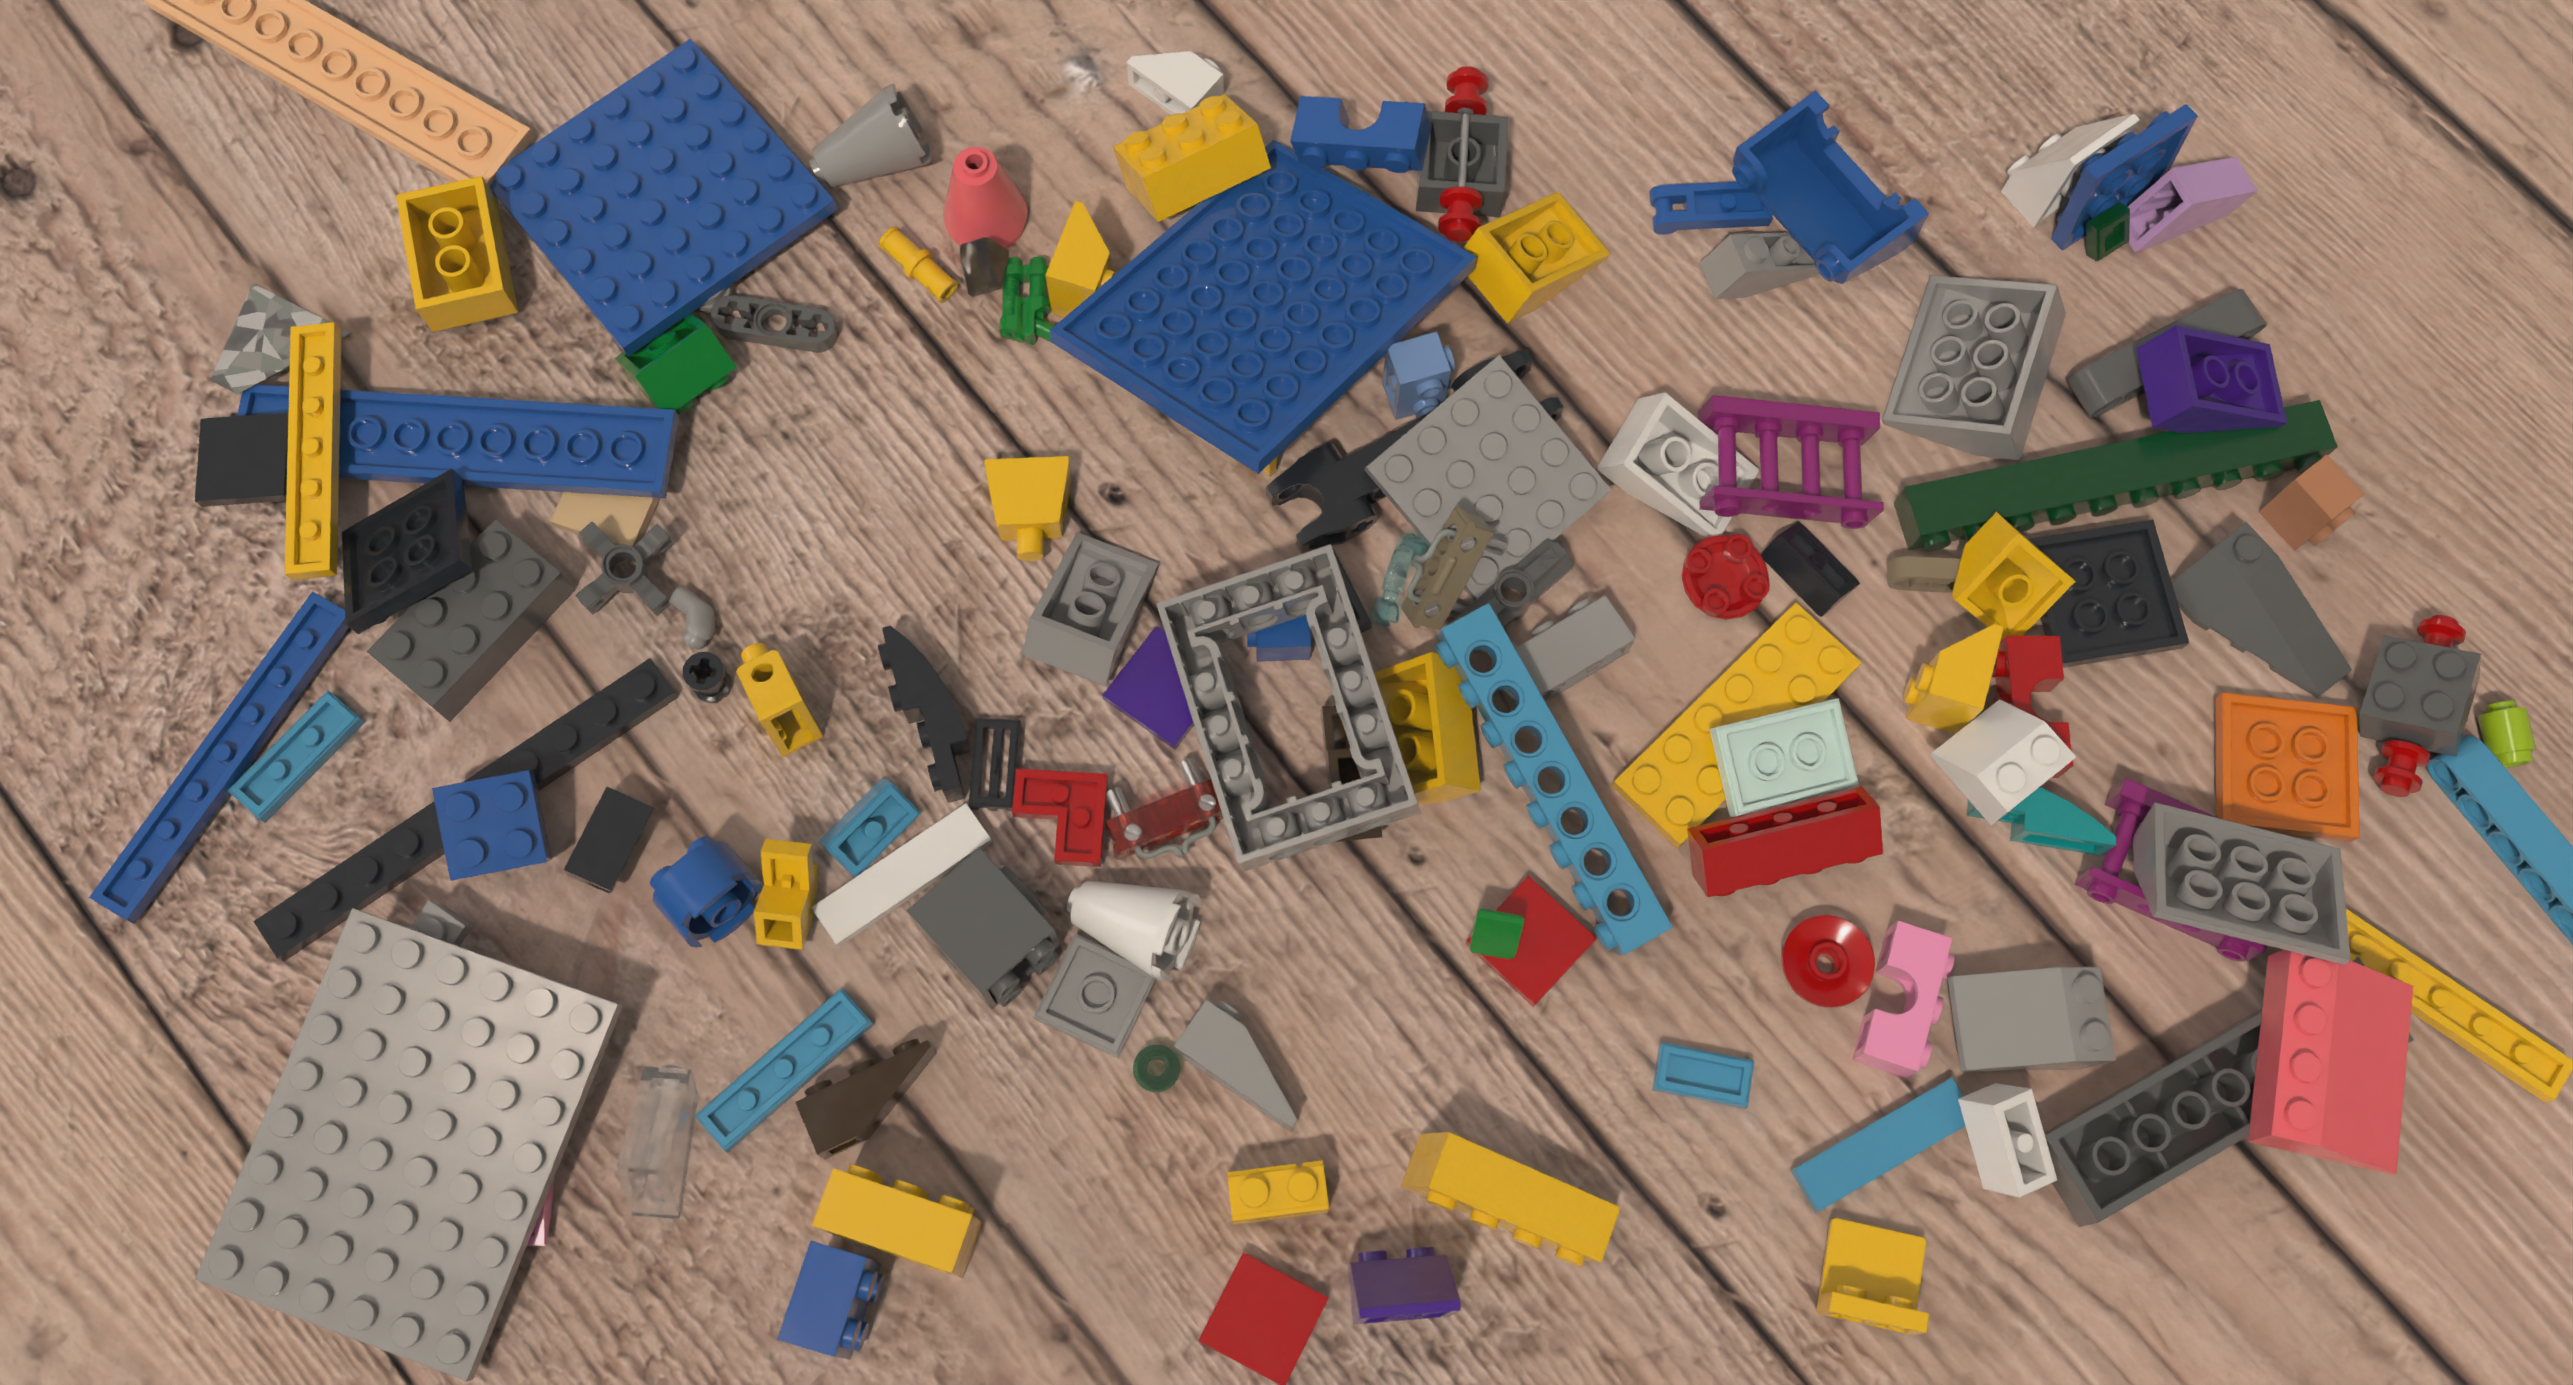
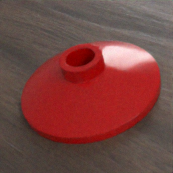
[1781,915,1875,1008]

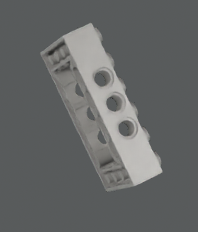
[1156,544,1421,871]

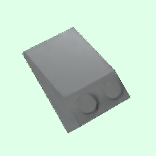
[1022,532,1159,686]
[1947,967,2116,1072]

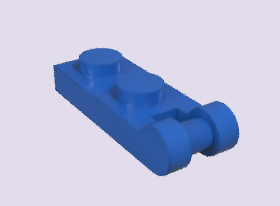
[1649,182,1773,235]

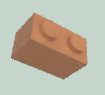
[2259,455,2365,551]

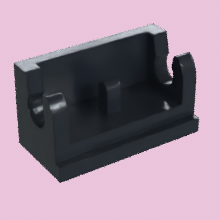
[564,786,654,893]

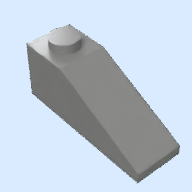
[1174,999,1297,1133]

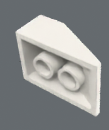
[2001,114,2140,228]
[1596,392,1759,538]

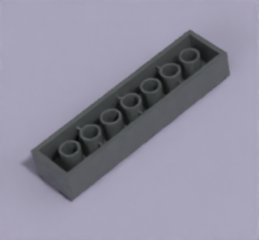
[2044,957,2414,1227]

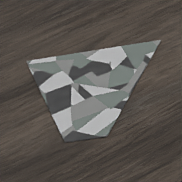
[210,283,351,394]

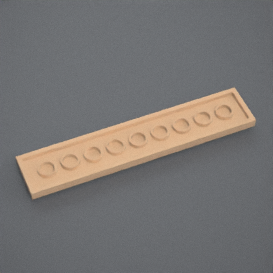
[144,0,535,190]

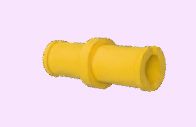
[878,226,958,303]

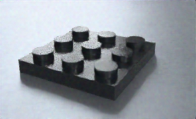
[341,469,472,634]
[2029,520,2189,668]

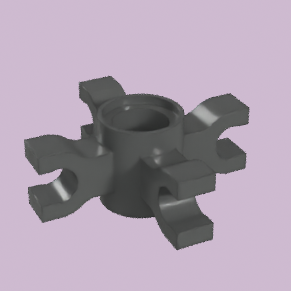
[575,521,673,616]

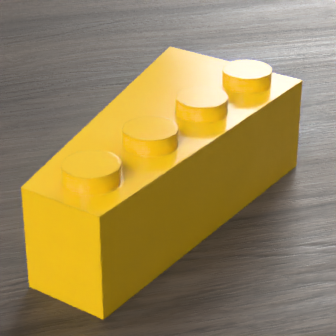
[1400,1132,1621,1267]

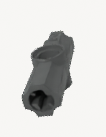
[1450,538,1574,653]

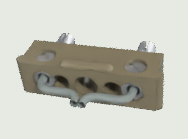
[1401,506,1507,630]

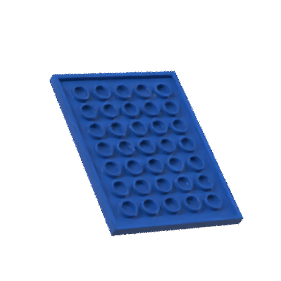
[1050,140,1477,474]

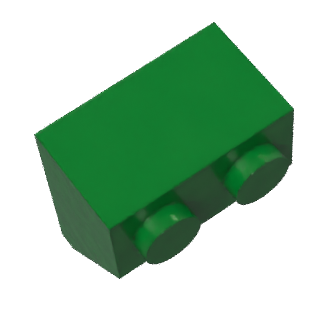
[615,313,737,415]

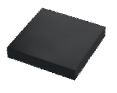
[195,413,288,507]

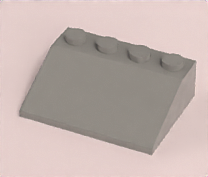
[1882,275,2066,461]
[2133,803,2350,965]

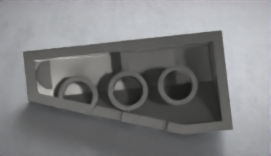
[2172,522,2352,698]

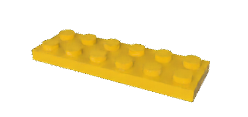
[1611,603,1862,849]

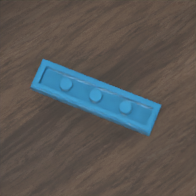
[695,988,874,1153]
[1790,1078,1965,1213]

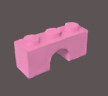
[1852,921,1955,1078]

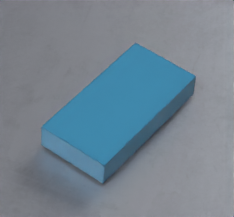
[1652,1042,1754,1109]

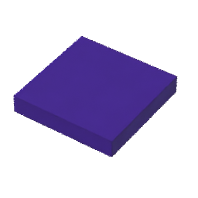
[1102,626,1194,750]

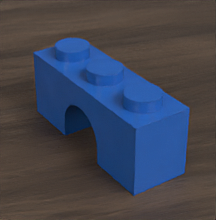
[1290,96,1432,173]

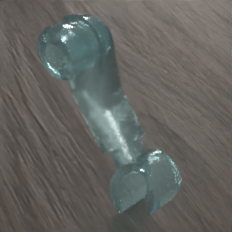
[1371,534,1428,627]

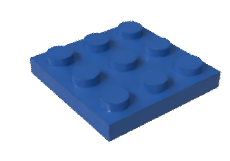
[2051,104,2198,251]

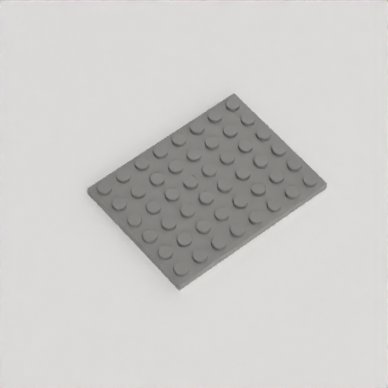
[195,908,623,1381]

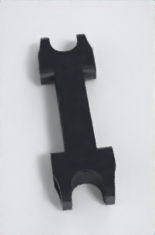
[1266,350,1564,554]

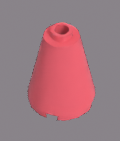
[943,147,1028,254]

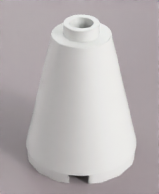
[1067,880,1202,982]

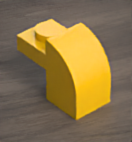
[754,838,819,950]

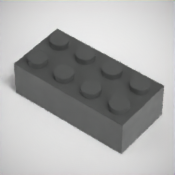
[367,519,575,722]

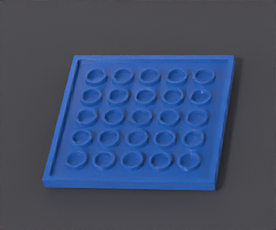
[489,39,838,356]

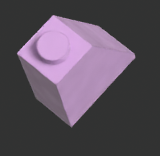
[2128,157,2257,253]

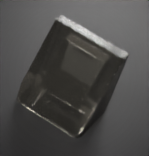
[960,237,1009,297]

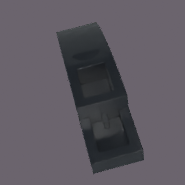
[878,625,972,803]

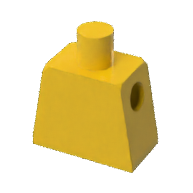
[984,456,1072,561]
[736,643,823,757]

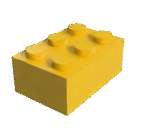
[1112,94,1271,222]
[396,176,518,332]
[812,1164,983,1279]

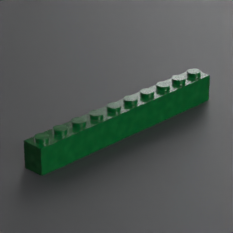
[1894,400,2338,552]

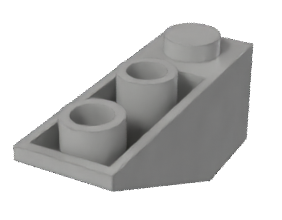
[1700,232,1821,299]

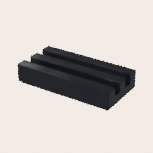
[968,718,1022,812]

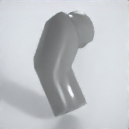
[669,586,715,649]

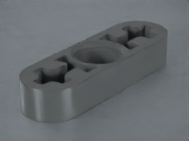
[711,295,838,353]

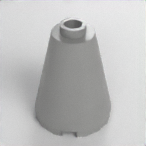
[809,84,933,187]

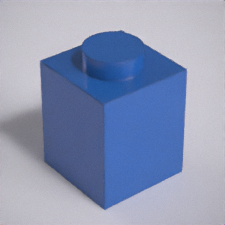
[1247,615,1311,662]

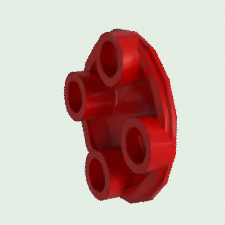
[1681,534,1770,620]

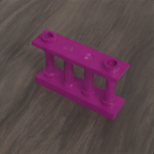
[1698,395,1884,529]
[2074,778,2268,962]

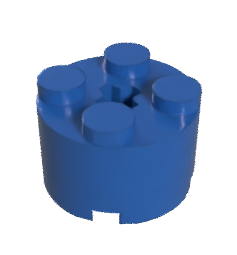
[650,835,764,948]

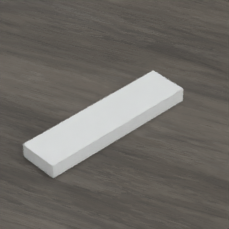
[811,803,993,948]

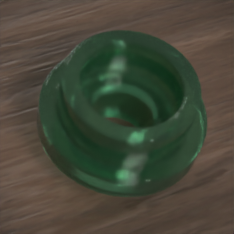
[1133,1045,1180,1093]

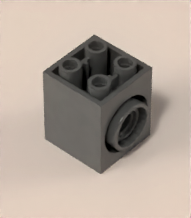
[906,848,1061,1010]

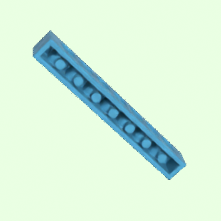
[1435,603,1673,955]

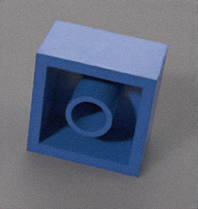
[432,769,551,881]
[777,1240,885,1359]

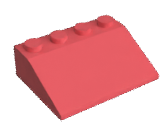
[2248,949,2413,1175]

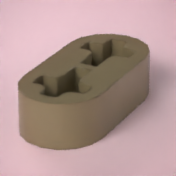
[1887,556,1961,593]

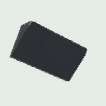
[1761,521,1860,617]

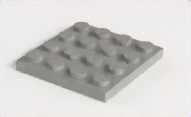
[1364,355,1612,601]

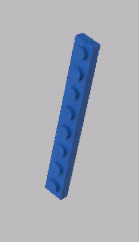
[89,591,349,924]

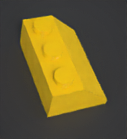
[1374,652,1481,804]

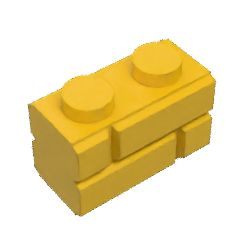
[1227,1160,1329,1225]

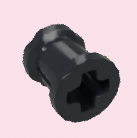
[683,652,732,703]

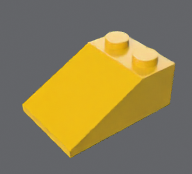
[1463,192,1611,324]

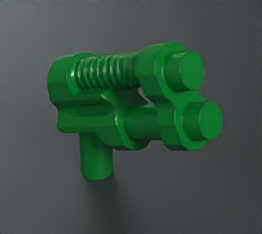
[999,257,1055,345]

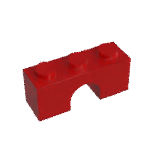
[1992,636,2073,778]

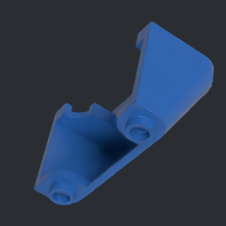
[1732,90,1929,284]

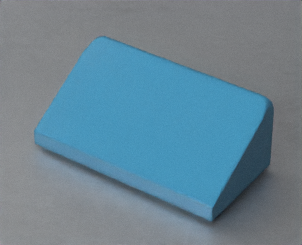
[818,778,921,878]

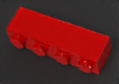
[1687,786,1883,897]

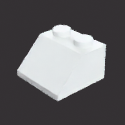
[1930,699,2076,825]

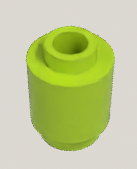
[2478,700,2536,768]

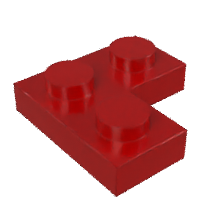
[1012,769,1108,867]

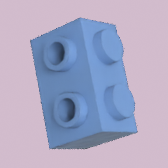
[1382,332,1455,420]

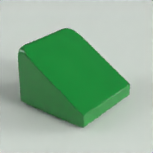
[1469,908,1524,959]

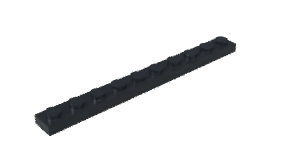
[253,658,678,962]

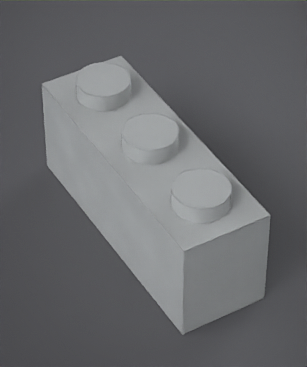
[1490,595,1635,711]

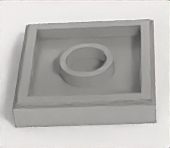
[1034,934,1157,1059]

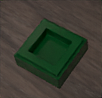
[2086,202,2130,262]

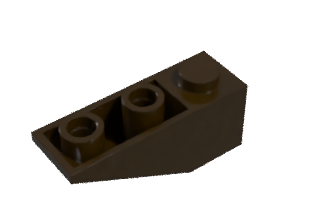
[795,1039,936,1160]

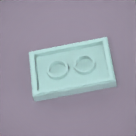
[1709,698,1859,817]

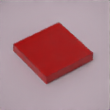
[1465,876,1597,1007]
[1198,1252,1329,1385]

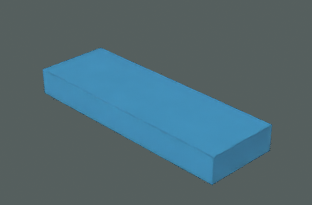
[227,690,365,823]

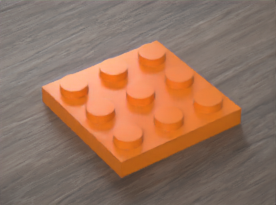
[2215,692,2360,842]

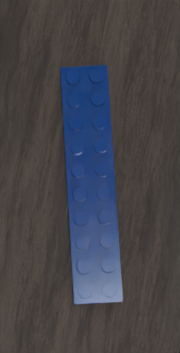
[237,385,679,498]

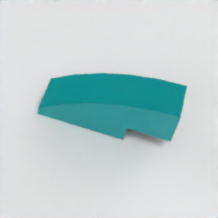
[1966,787,2116,856]

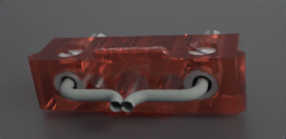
[1106,758,1223,860]

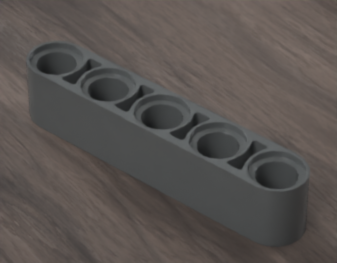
[2067,289,2267,418]

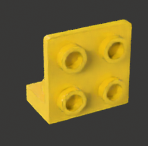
[1816,1218,1929,1335]

